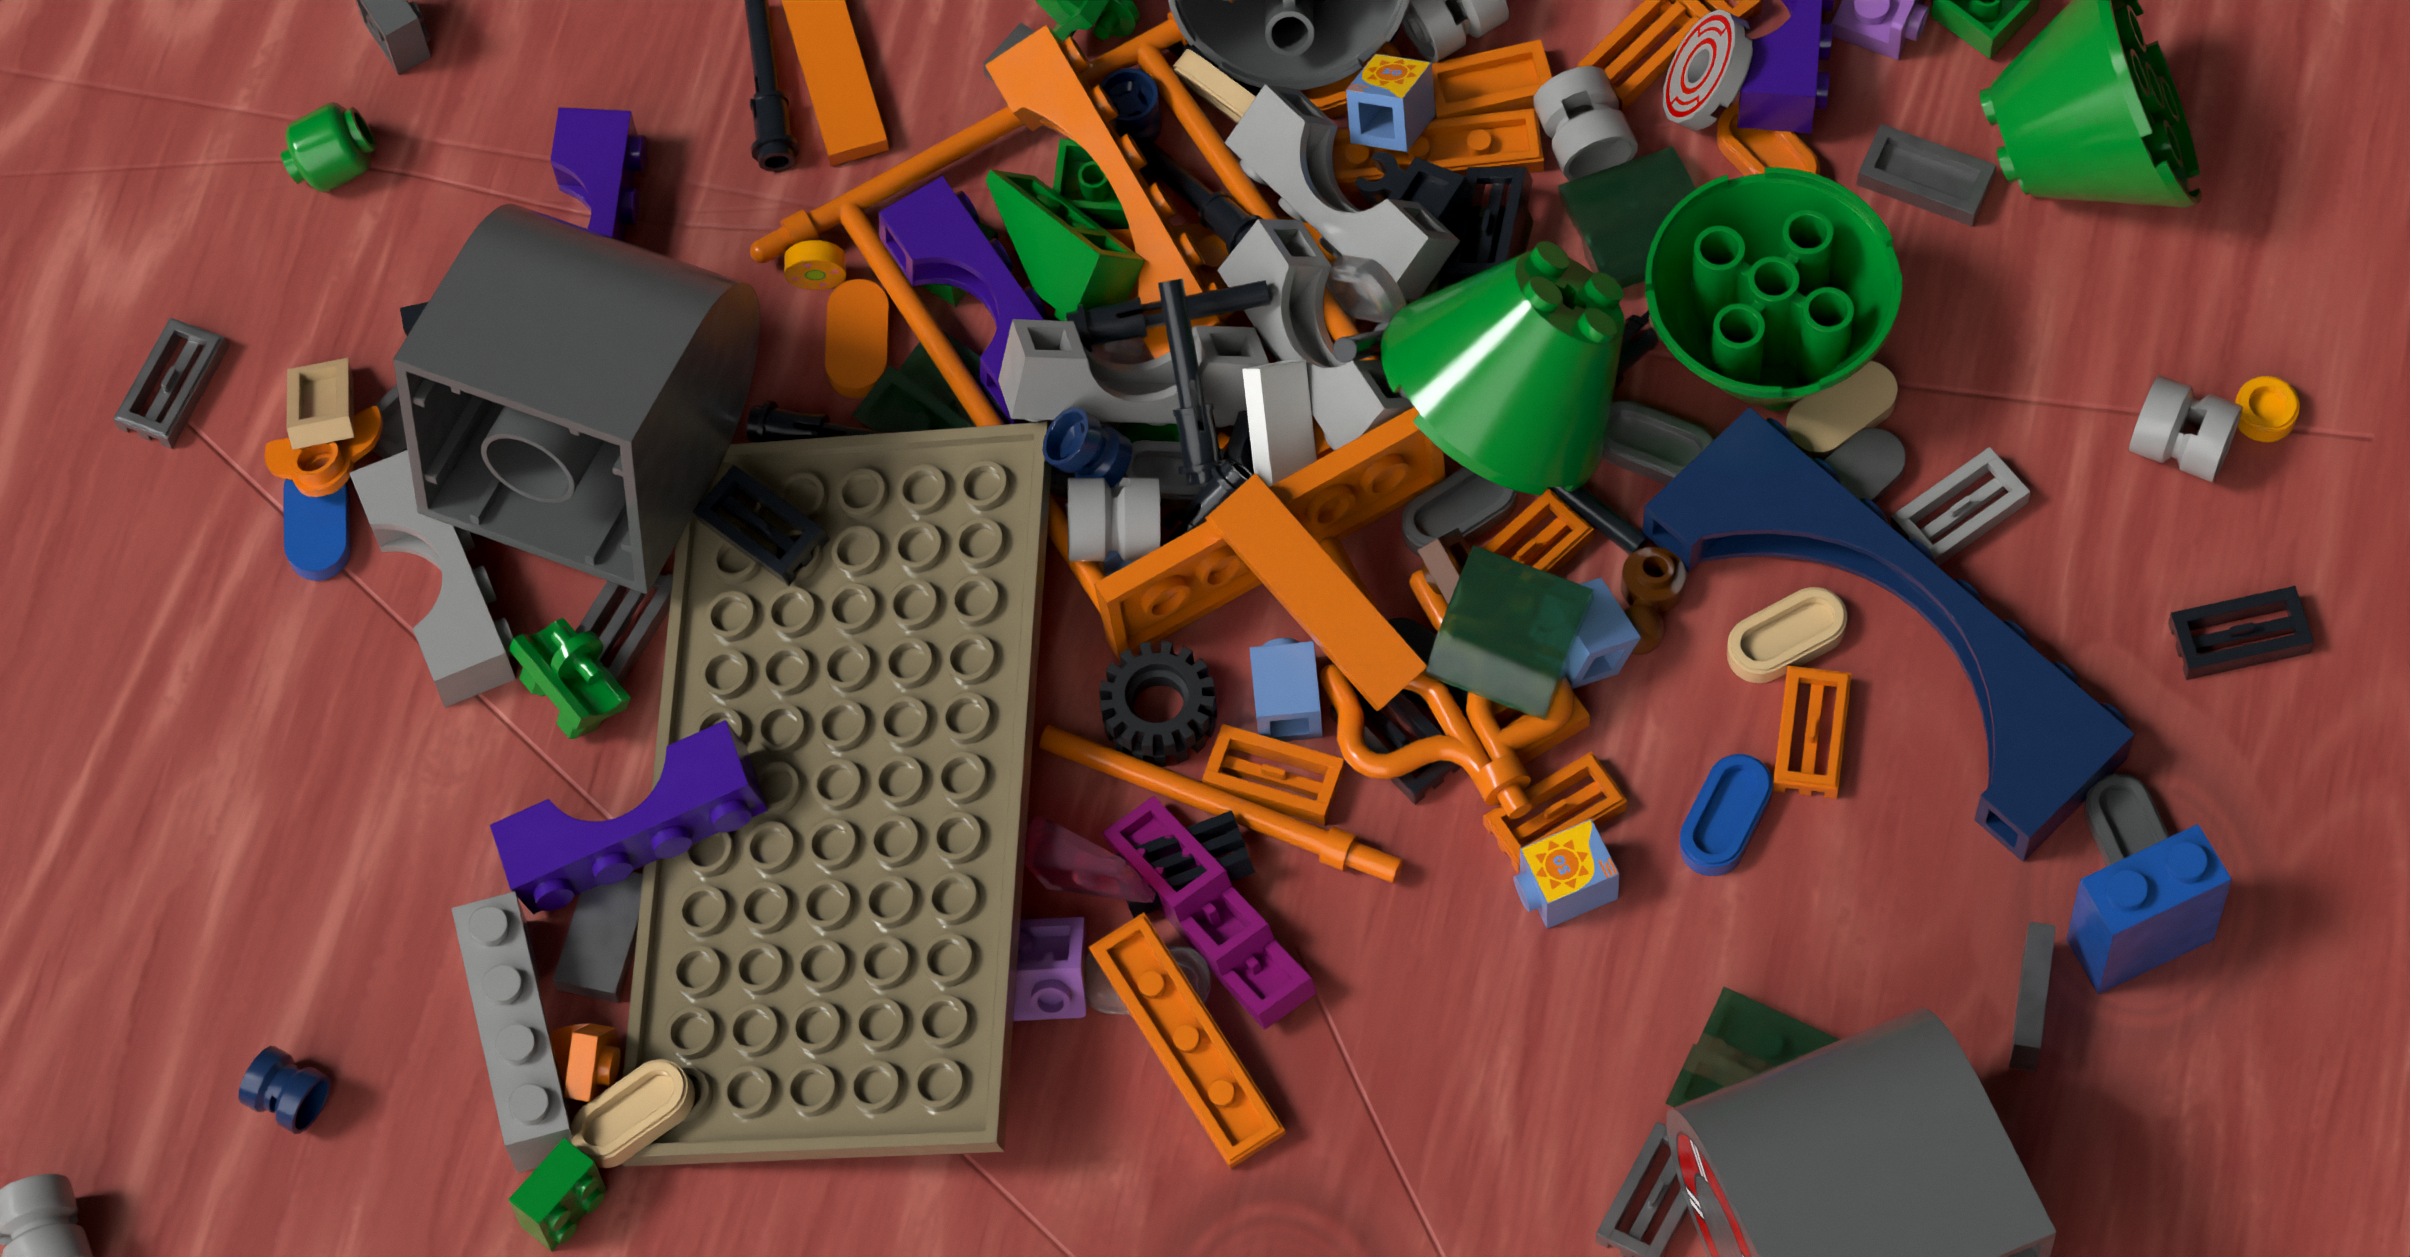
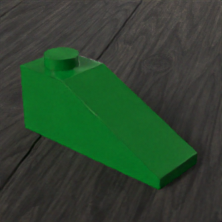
[985,169,1145,321]

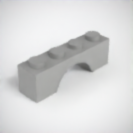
[1225,84,1460,300]
[1217,219,1414,451]
[998,319,1269,428]
[349,450,516,708]
[451,891,573,1173]

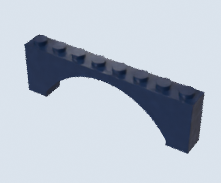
[1642,407,2135,862]

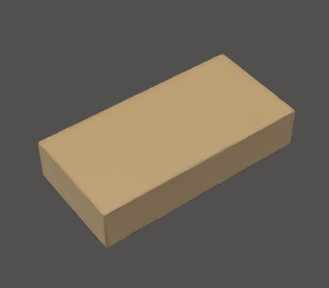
[286,358,354,449]

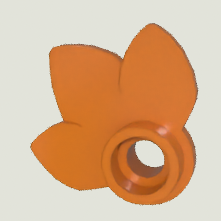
[264,406,383,497]

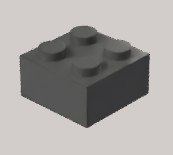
[355,0,431,75]

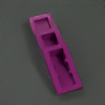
[1102,796,1317,1030]

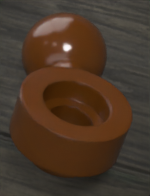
[1620,547,1686,655]

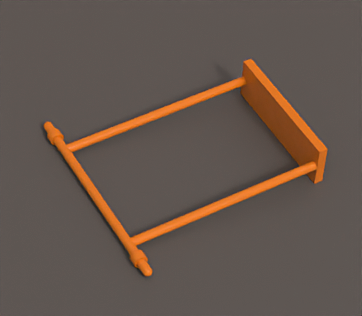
[750,0,1446,662]

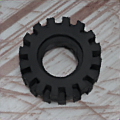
[1099,641,1217,767]

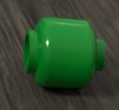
[281,102,376,193]

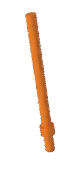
[1039,725,1404,884]

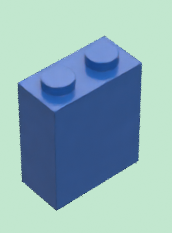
[2066,824,2232,995]

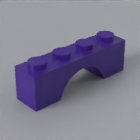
[1737,0,1834,133]
[550,107,647,243]
[879,176,1047,424]
[490,720,768,915]

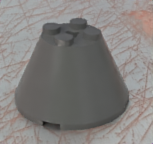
[1168,0,1409,90]

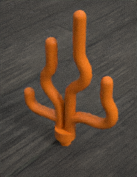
[1319,536,1574,819]

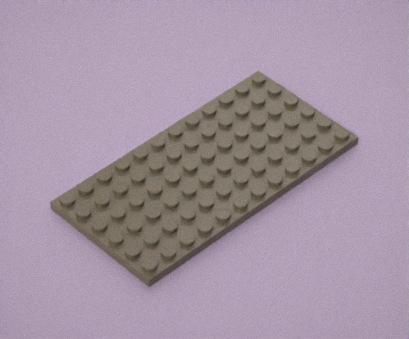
[621,422,1052,1167]

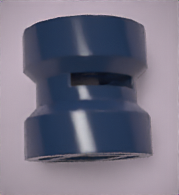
[1100,68,1162,143]
[1042,407,1132,488]
[238,1046,331,1134]

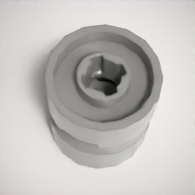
[1401,0,1509,63]
[1533,66,1638,183]
[2129,375,2243,483]
[1068,477,1160,561]
[0,1174,94,1257]

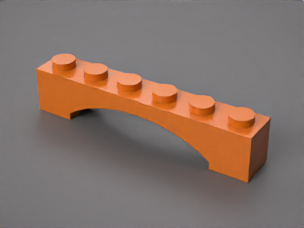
[985,25,1235,359]

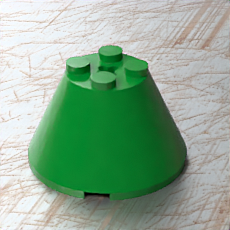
[1979,0,2202,208]
[1645,167,1902,411]
[1381,241,1625,495]

